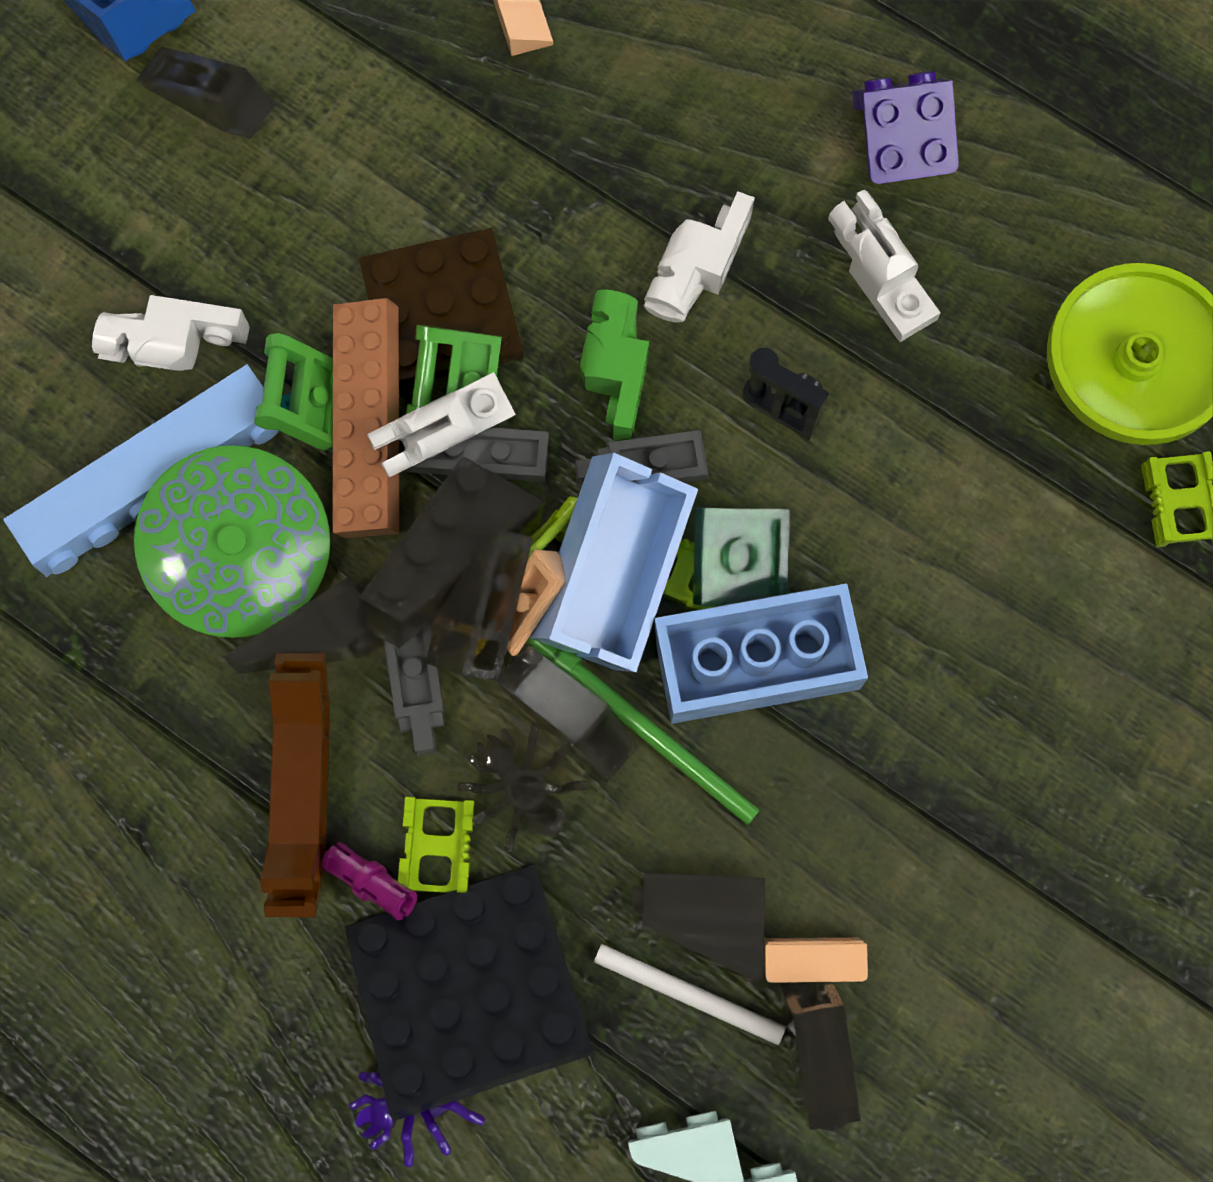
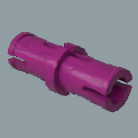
[322,842,417,920]

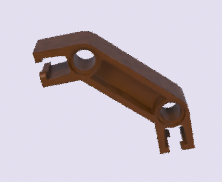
[260,653,330,917]

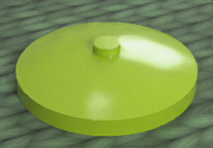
[1047,263,1213,445]

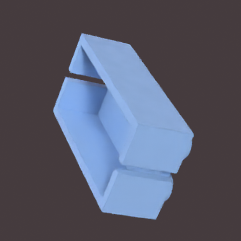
[529,453,698,672]

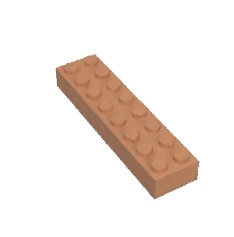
[333,298,399,538]

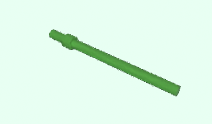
[525,636,760,825]

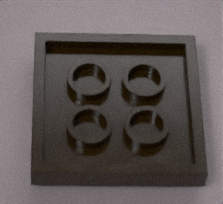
[359,227,524,387]

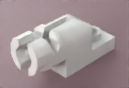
[828,190,940,342]
[644,191,755,322]
[92,295,250,371]
[367,372,515,478]

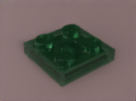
[693,508,790,606]

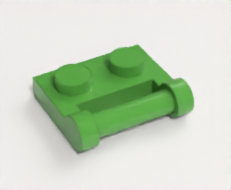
[406,325,502,414]
[254,333,333,451]

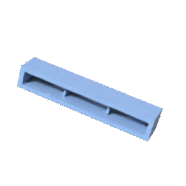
[3,364,279,577]

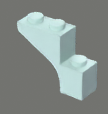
[628,1111,797,1182]

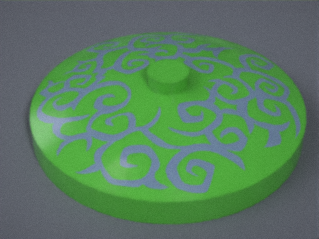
[134,445,330,638]

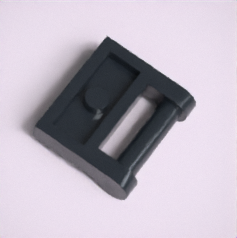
[743,348,829,440]

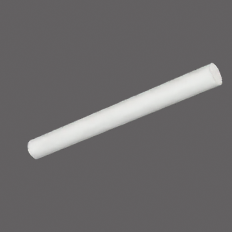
[594,944,786,1045]

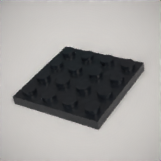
[344,865,594,1121]

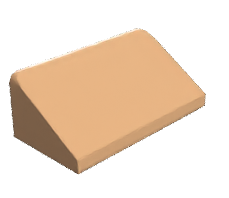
[493,0,553,56]
[487,550,566,656]
[761,937,868,983]

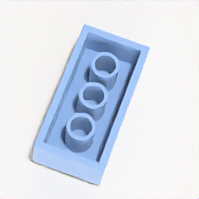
[653,584,868,724]

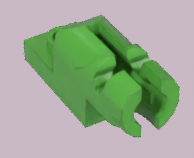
[579,290,649,441]

